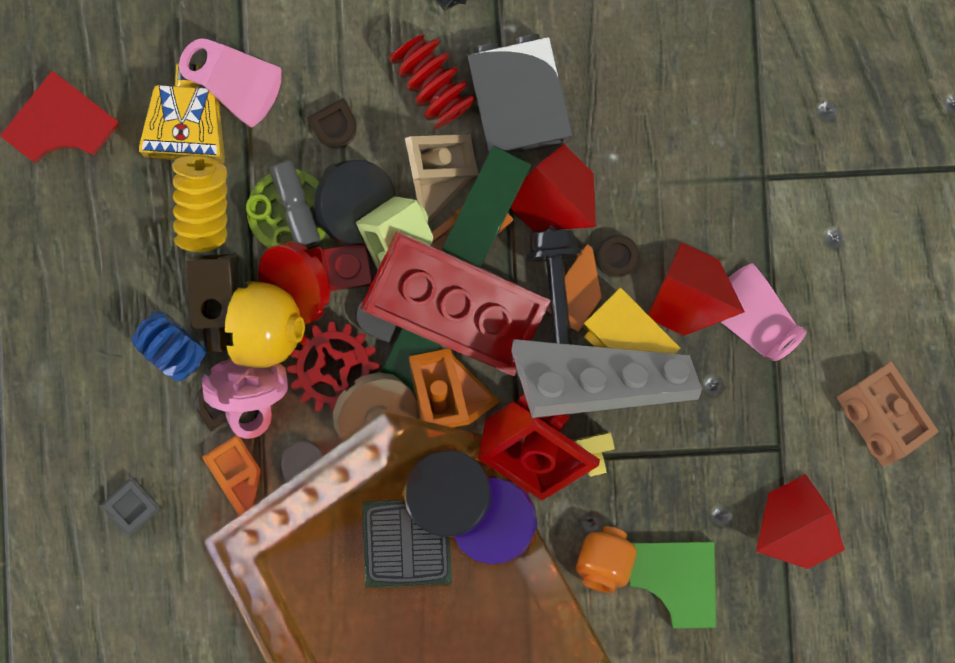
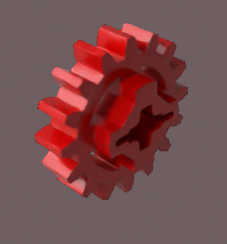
[287,321,380,414]

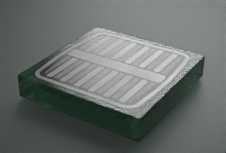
[362,500,452,589]

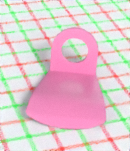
[179,38,282,128]
[720,263,807,361]

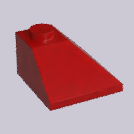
[478,402,600,501]

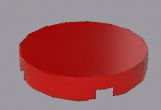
[258,241,330,325]

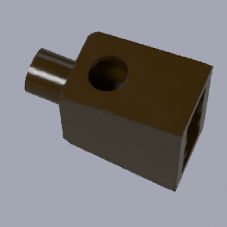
[186,254,239,352]

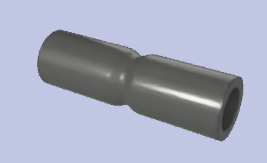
[269,161,321,247]

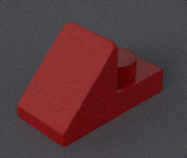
[305,244,372,293]

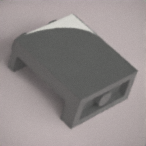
[467,34,572,155]

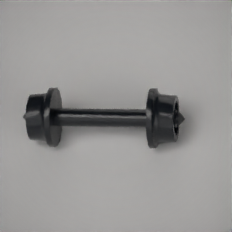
[526,225,592,347]

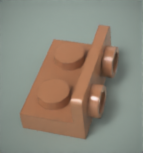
[837,361,939,467]

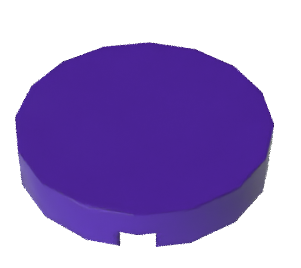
[454,478,538,564]

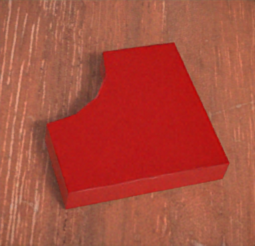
[0,71,120,164]

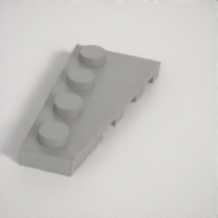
[511,340,702,418]

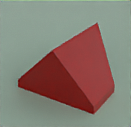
[510,144,596,232]
[647,242,745,337]
[756,474,845,569]

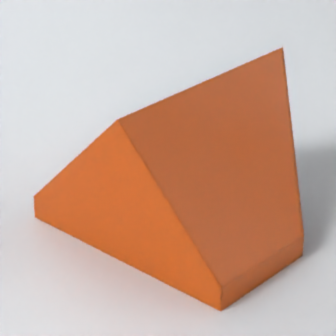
[409,348,501,433]

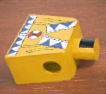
[139,64,225,163]

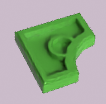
[629,542,716,629]

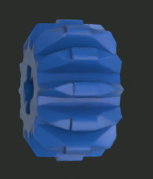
[131,312,206,381]

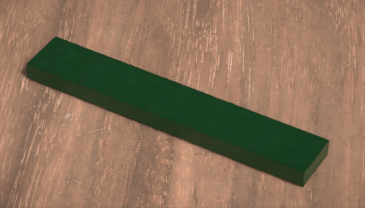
[381,146,532,391]

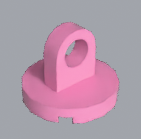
[201,358,288,439]

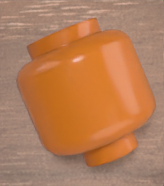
[576,526,637,593]

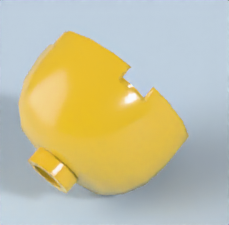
[225,281,305,368]

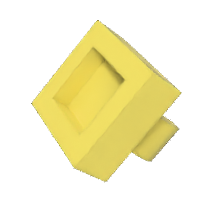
[572,431,615,477]

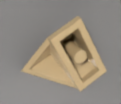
[405,134,479,224]

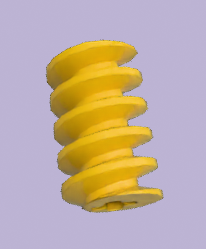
[172,155,227,253]

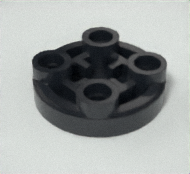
[313,160,396,245]
[404,450,493,537]

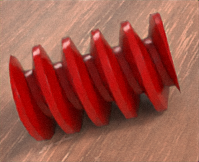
[389,34,476,130]

